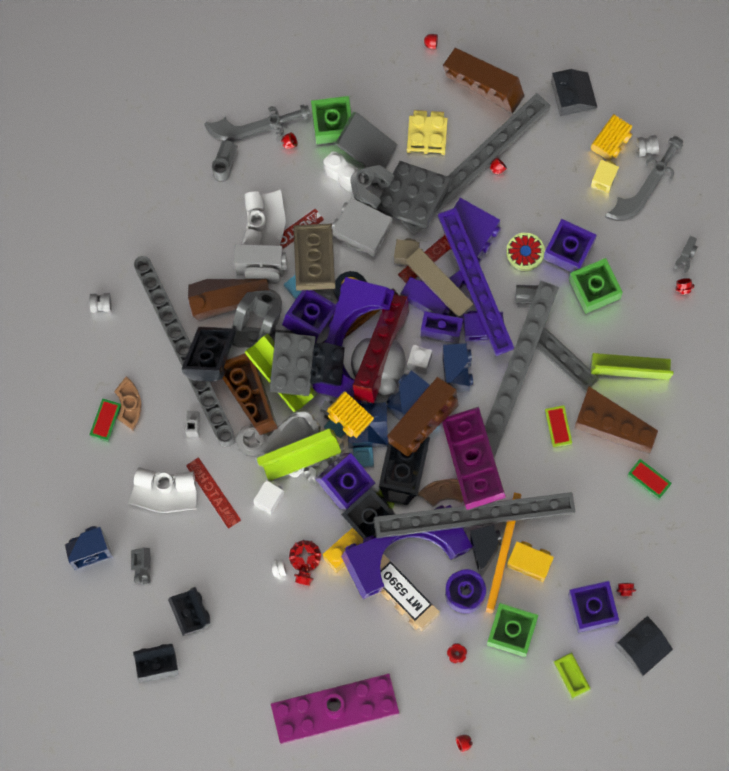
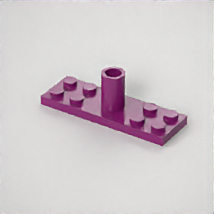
[442,407,506,510]
[271,674,399,744]

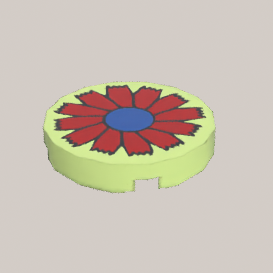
[506,233,545,271]

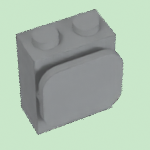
[331,198,393,257]
[234,244,287,284]

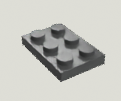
[269,332,315,396]

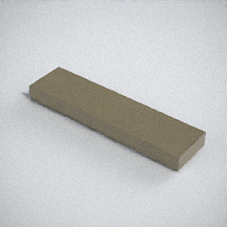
[405,248,473,318]

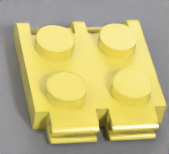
[407,110,448,155]

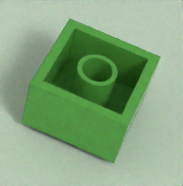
[311,96,351,145]
[569,258,623,314]
[487,603,539,658]

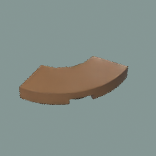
[114,376,142,431]
[418,479,464,507]

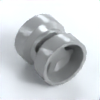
[636,135,659,157]
[89,293,111,313]

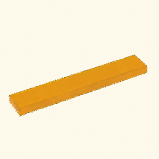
[486,492,522,613]

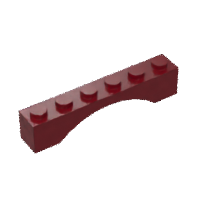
[353,294,409,403]

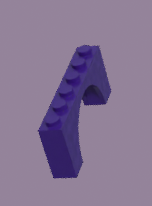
[400,198,501,316]
[312,277,395,404]
[341,505,473,599]

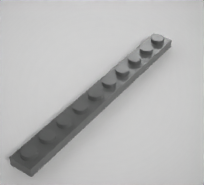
[401,93,551,235]
[485,280,559,458]
[373,492,576,538]

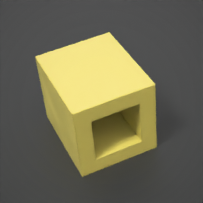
[591,160,619,193]

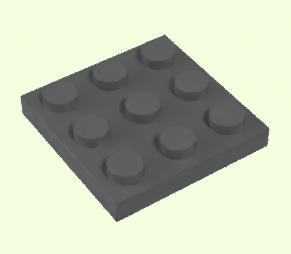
[376,161,452,229]

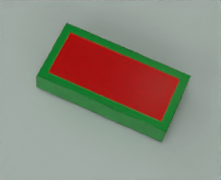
[89,398,121,442]
[628,459,672,499]

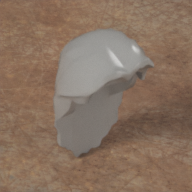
[263,410,321,454]

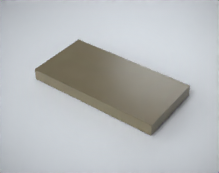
[293,223,335,291]

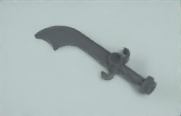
[204,104,311,141]
[606,136,684,220]

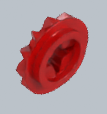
[289,540,321,572]

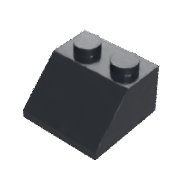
[551,69,597,116]
[341,487,395,539]
[470,525,502,576]
[615,616,673,676]

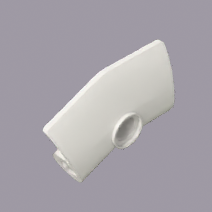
[242,190,286,246]
[128,467,197,513]

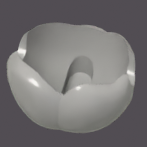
[351,338,406,395]

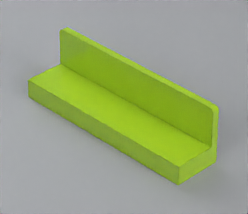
[245,333,318,412]
[591,353,673,380]
[256,428,342,481]

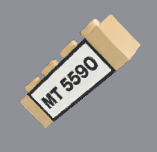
[380,554,440,631]

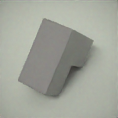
[185,411,200,438]

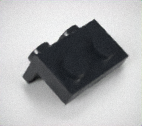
[310,343,345,387]
[168,587,210,636]
[133,644,179,683]

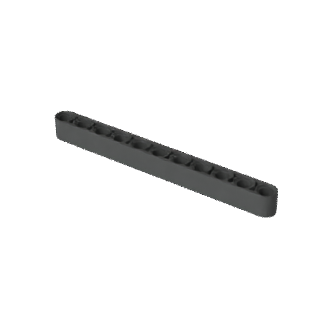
[134,256,235,447]

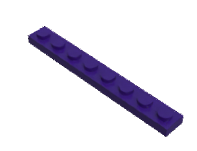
[438,208,514,356]

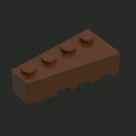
[443,48,525,114]
[222,353,278,435]
[387,377,459,456]
[575,387,658,454]

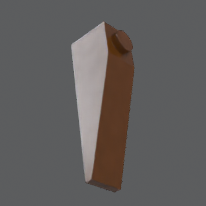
[188,279,270,321]

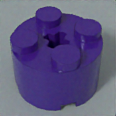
[445,569,486,613]

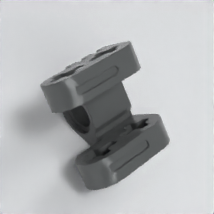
[350,165,394,210]
[232,290,282,341]

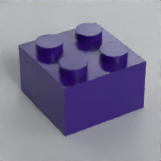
[544,219,597,272]
[282,290,336,344]
[315,453,376,509]
[568,581,619,633]

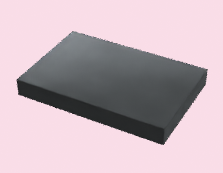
[335,112,398,168]

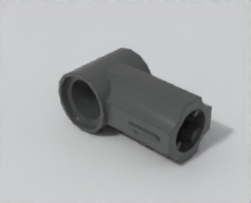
[212,140,238,181]
[516,285,539,303]

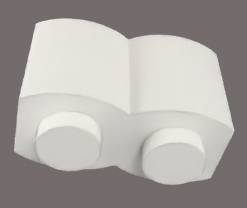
[323,151,361,192]

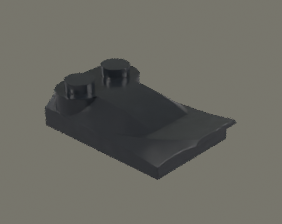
[181,327,236,381]
[379,430,430,506]

